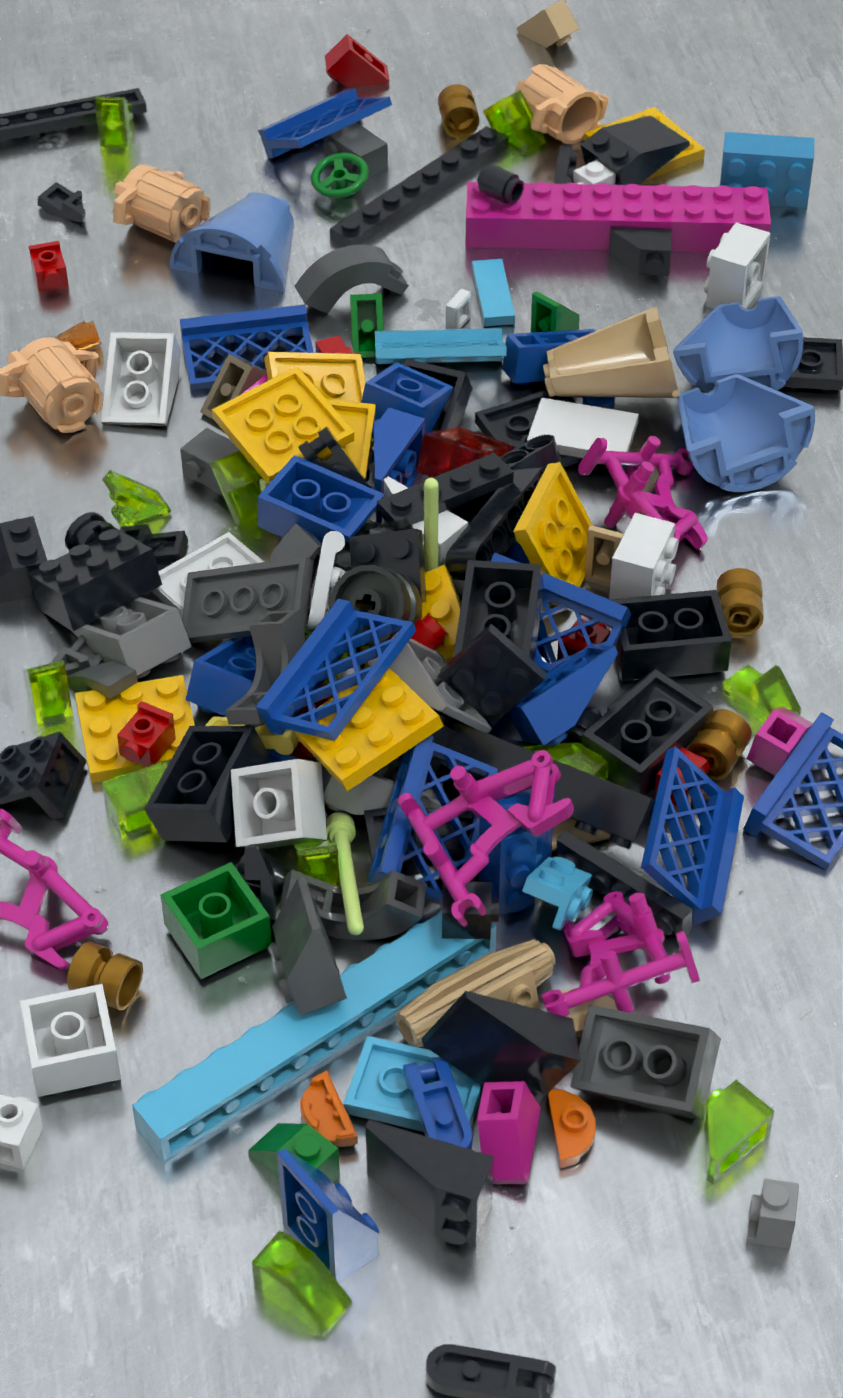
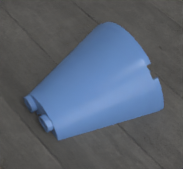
[170,192,294,292]
[673,296,804,393]
[677,374,815,492]

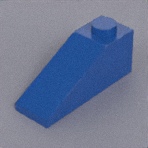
[502,329,595,385]

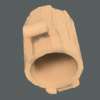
[515,64,609,145]
[112,164,211,243]
[0,338,103,433]

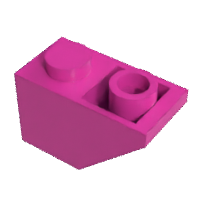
[746,706,813,776]
[477,1081,541,1184]

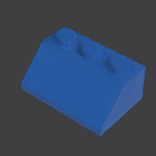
[478,789,555,916]

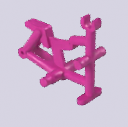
[578,436,708,550]
[397,750,574,927]
[0,808,109,971]
[541,891,700,1017]

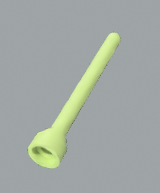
[424,478,439,573]
[326,812,364,936]

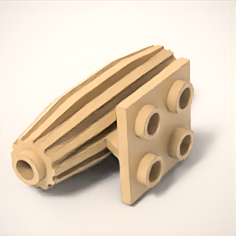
[395,939,556,1048]

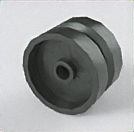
[329,565,422,648]

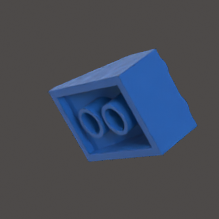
[372,408,425,524]
[258,455,385,542]
[186,636,256,717]
[507,643,618,747]
[277,1148,379,1285]

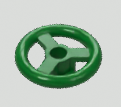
[311,153,369,198]

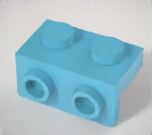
[522,857,593,931]

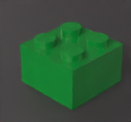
[160,862,272,979]

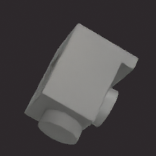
[746,1178,799,1249]

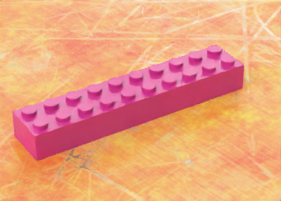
[465,182,771,253]

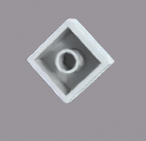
[704,223,770,309]
[609,513,679,600]
[231,759,327,849]
[20,984,121,1097]

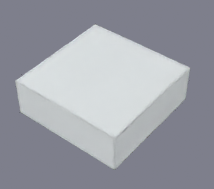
[445,289,471,329]

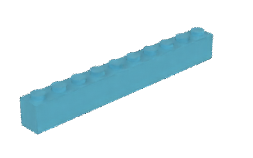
[132,909,496,1163]

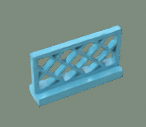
[375,328,507,364]

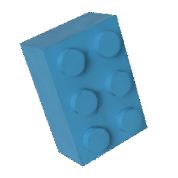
[720,132,815,209]

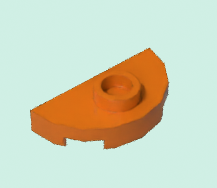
[300,1070,358,1147]
[547,1089,596,1169]

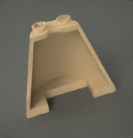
[543,307,680,398]

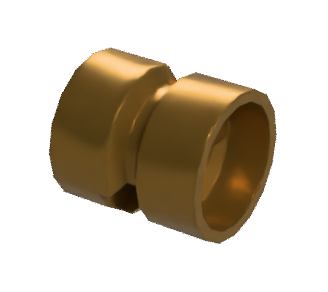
[438,84,480,138]
[716,568,764,636]
[687,709,752,780]
[67,941,143,1011]

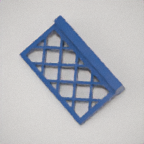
[258,88,392,158]
[180,305,314,390]
[490,552,631,672]
[256,599,416,741]
[743,712,843,870]
[367,735,498,905]
[641,746,744,926]

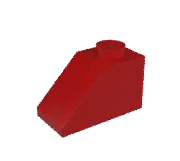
[324,34,390,87]

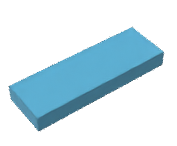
[472,259,515,327]

